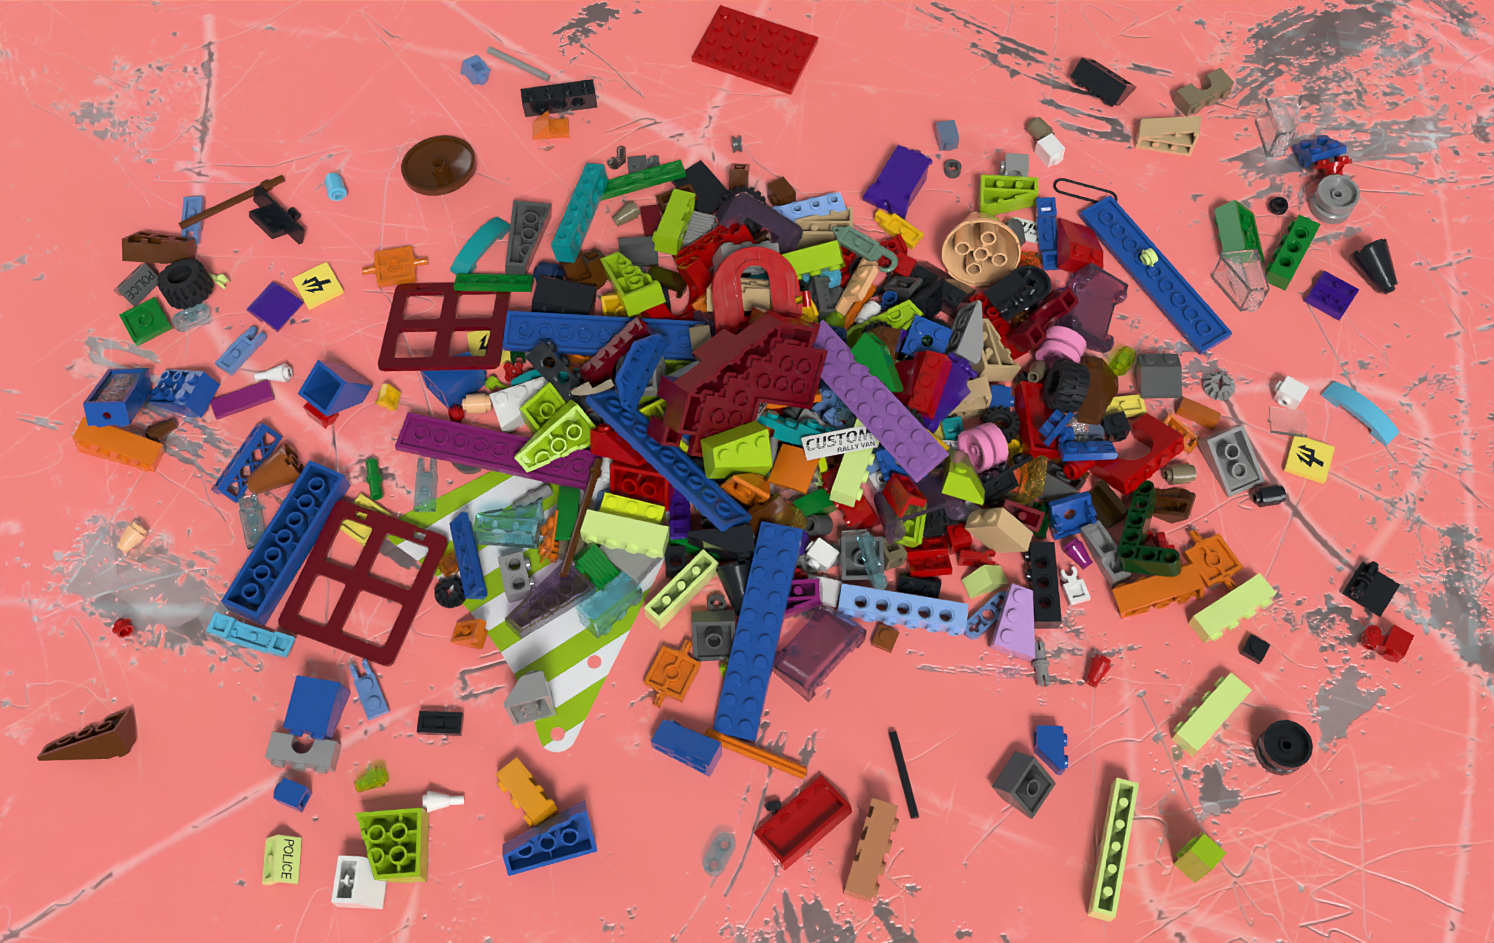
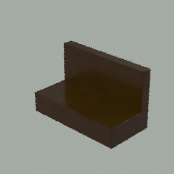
[1089,479,1129,531]

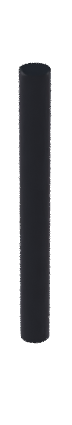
[888,731,919,819]

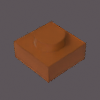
[871,624,900,653]

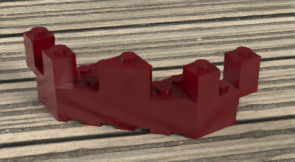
[647,307,828,457]

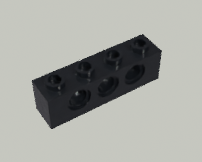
[520,79,597,117]
[525,339,593,413]
[1023,542,1062,629]

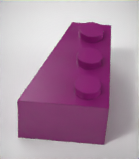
[784,578,823,619]

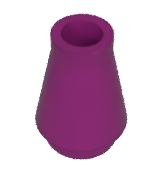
[1063,538,1093,570]

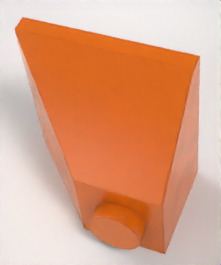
[719,473,770,508]

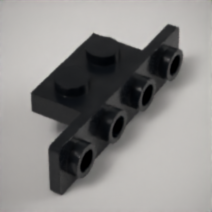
[249,186,305,244]
[980,453,1034,505]

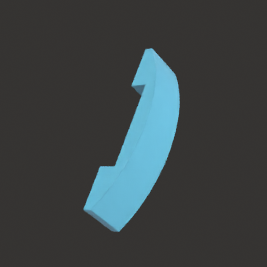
[1321,381,1399,446]
[206,612,296,658]

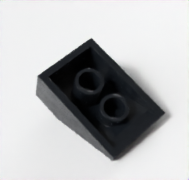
[688,525,755,563]

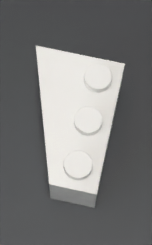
[489,377,548,433]

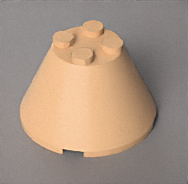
[942,211,1021,287]

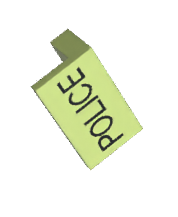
[262,835,302,885]

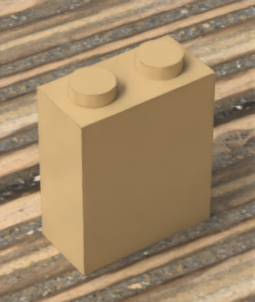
[965,507,1033,553]

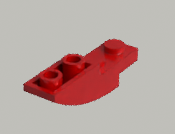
[968,290,1029,360]

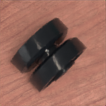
[1015,265,1052,316]
[1255,720,1313,776]

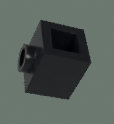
[1101,411,1131,443]

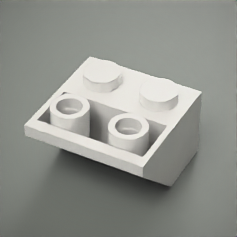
[331,855,387,909]

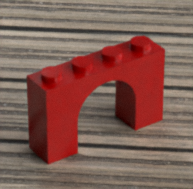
[640,256,713,321]
[1090,413,1185,496]

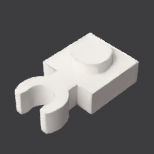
[1060,566,1091,606]

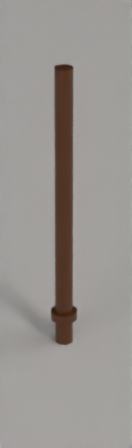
[559,458,603,578]

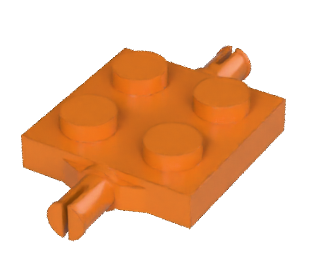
[362,245,428,288]
[1183,529,1244,592]
[643,640,702,708]

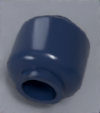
[533,261,563,283]

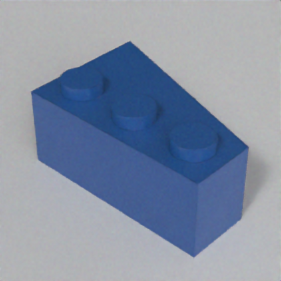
[651,719,722,777]

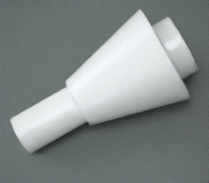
[254,363,293,383]
[423,790,464,813]

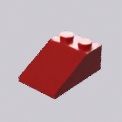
[1057,218,1104,279]
[590,424,647,466]

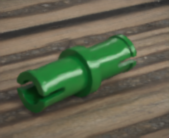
[365,459,384,500]

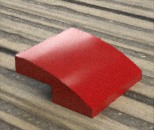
[904,536,952,578]

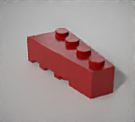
[672,214,756,269]

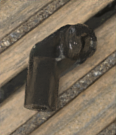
[607,146,626,170]

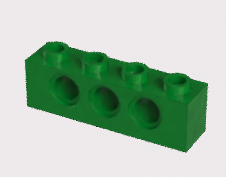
[1264,214,1321,291]

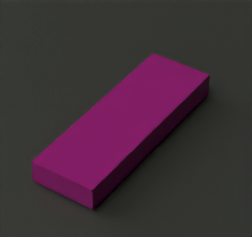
[211,380,275,420]

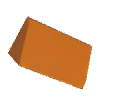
[1176,397,1221,430]

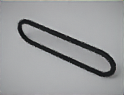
[1053,178,1118,203]

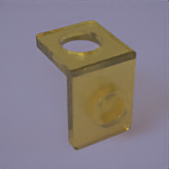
[786,503,809,529]

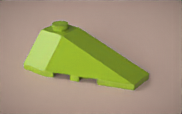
[847,300,923,349]
[514,400,597,473]
[942,448,985,505]

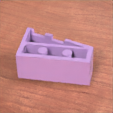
[989,583,1035,662]

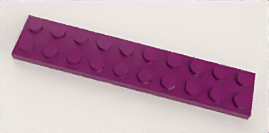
[395,412,603,491]

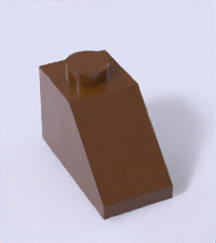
[729,163,750,190]

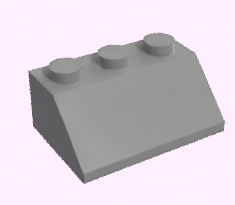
[504,670,556,726]

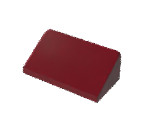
[891,359,919,402]

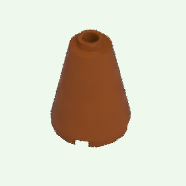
[246,444,304,494]

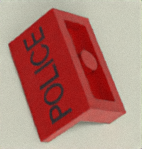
[882,473,927,518]

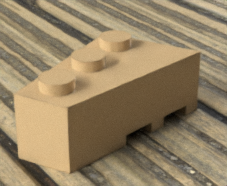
[1135,116,1202,157]
[795,206,853,250]
[707,277,772,311]
[972,318,1021,381]
[940,376,992,423]

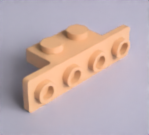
[834,258,879,322]

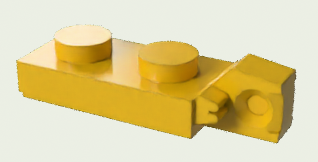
[874,209,924,250]

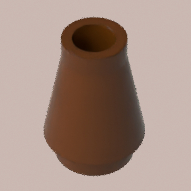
[144,418,177,443]

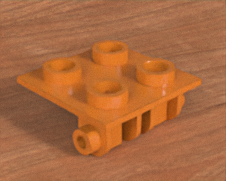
[538,510,559,563]

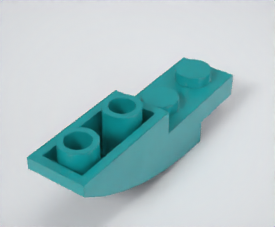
[757,410,838,445]

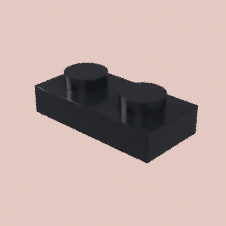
[417,711,464,736]

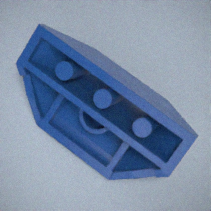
[614,333,669,414]

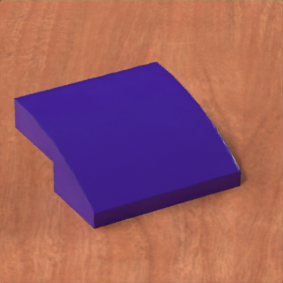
[1304,270,1360,321]
[246,282,304,333]

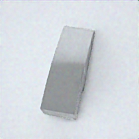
[1080,520,1131,588]

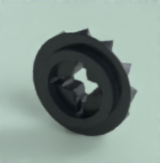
[434,575,466,608]

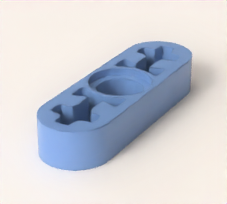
[964,591,1006,640]

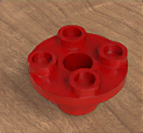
[1312,155,1352,178]

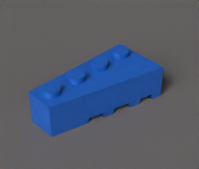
[502,800,597,876]

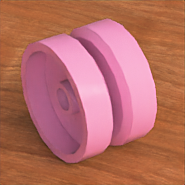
[1035,326,1087,370]
[957,422,1008,473]

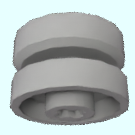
[1310,174,1360,224]

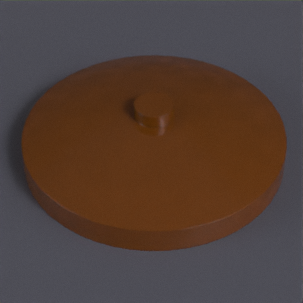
[401,135,477,196]

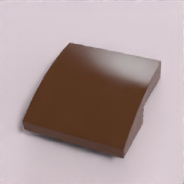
[747,493,800,539]

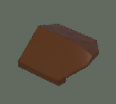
[1153,488,1196,524]

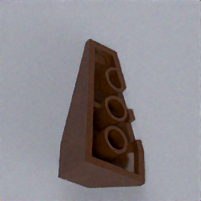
[1077,356,1119,425]
[37,708,136,761]

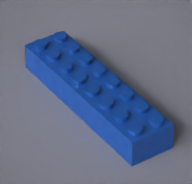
[221,460,351,626]

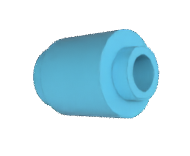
[324,173,347,201]

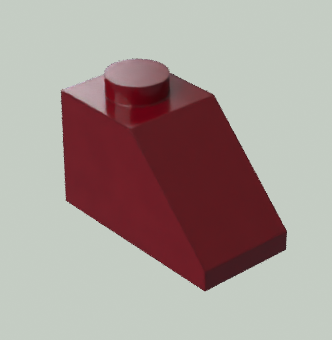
[997,498,1045,532]

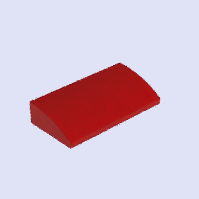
[1014,381,1065,459]
[754,775,852,870]

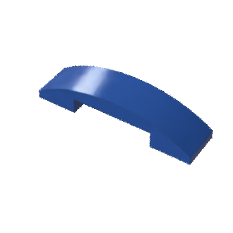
[1036,197,1060,271]

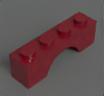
[1009,286,1079,352]
[580,317,655,392]

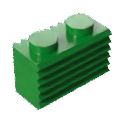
[572,543,621,591]

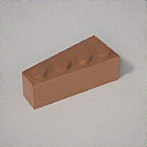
[844,797,899,903]

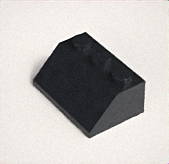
[1070,57,1137,107]
[909,261,976,319]
[531,275,597,316]

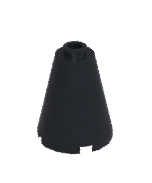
[1349,238,1398,295]
[716,559,753,617]

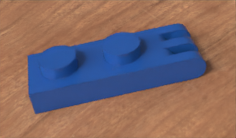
[1058,441,1118,461]

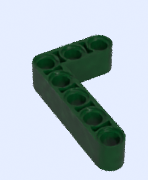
[1117,480,1182,577]

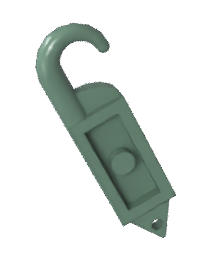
[832,225,898,273]

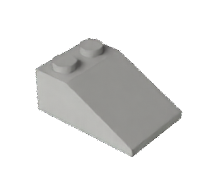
[944,300,984,366]
[1197,425,1265,497]

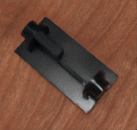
[897,571,942,598]

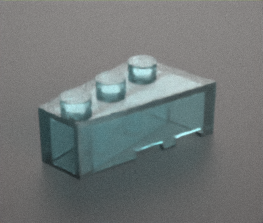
[473,501,544,549]
[576,571,643,638]

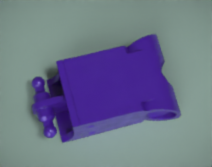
[863,145,933,220]
[921,352,977,434]

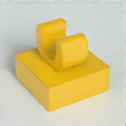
[375,384,401,411]

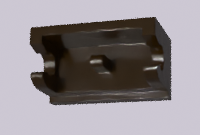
[647,265,687,299]

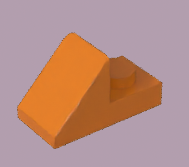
[532,111,570,140]
[450,619,488,649]

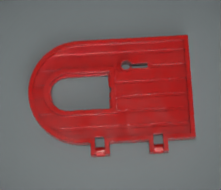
[711,246,812,335]

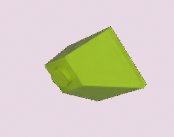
[519,382,566,435]

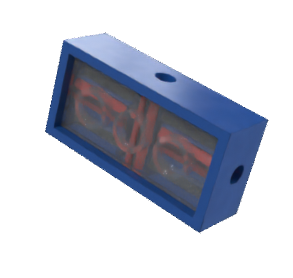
[83,368,153,427]

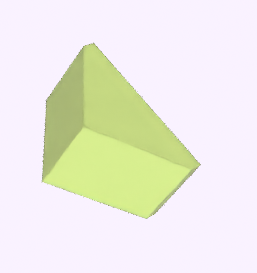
[962,565,1009,599]

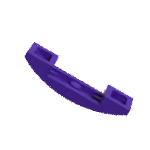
[669,489,692,540]

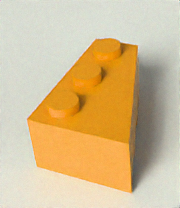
[496,757,559,827]

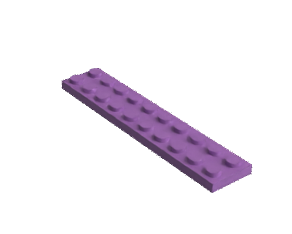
[812,320,949,483]

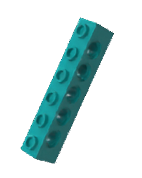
[551,163,609,263]

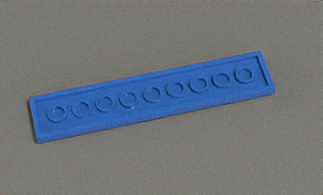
[1079,195,1232,355]
[503,311,706,362]
[585,389,752,532]
[713,521,804,742]

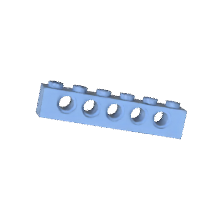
[837,583,969,636]

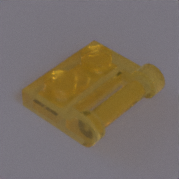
[1014,455,1048,505]

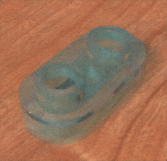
[172,304,212,332]
[702,832,736,877]

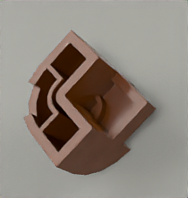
[558,248,608,290]

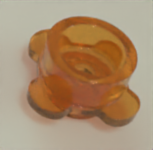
[439,553,459,577]

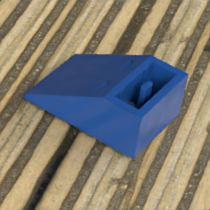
[147,369,220,418]

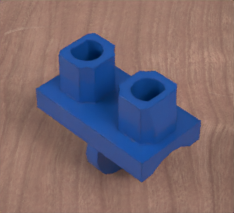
[1039,409,1075,446]

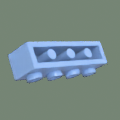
[767,192,847,238]

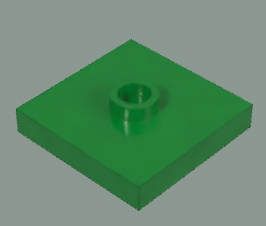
[119,297,173,347]

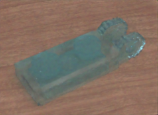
[834,396,857,429]
[413,458,438,512]
[238,493,266,550]
[856,531,888,590]

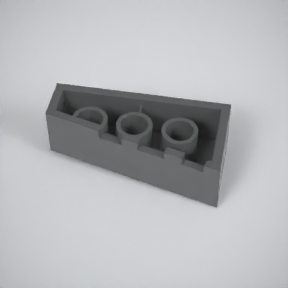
[505,200,552,275]

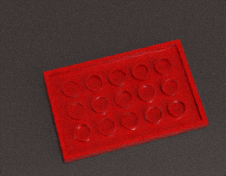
[692,5,819,95]

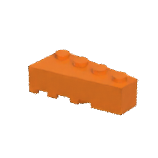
[73,416,165,472]
[1112,563,1204,619]

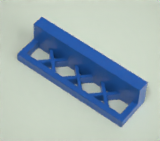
[211,423,282,503]
[449,512,488,600]

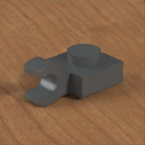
[627,155,660,174]

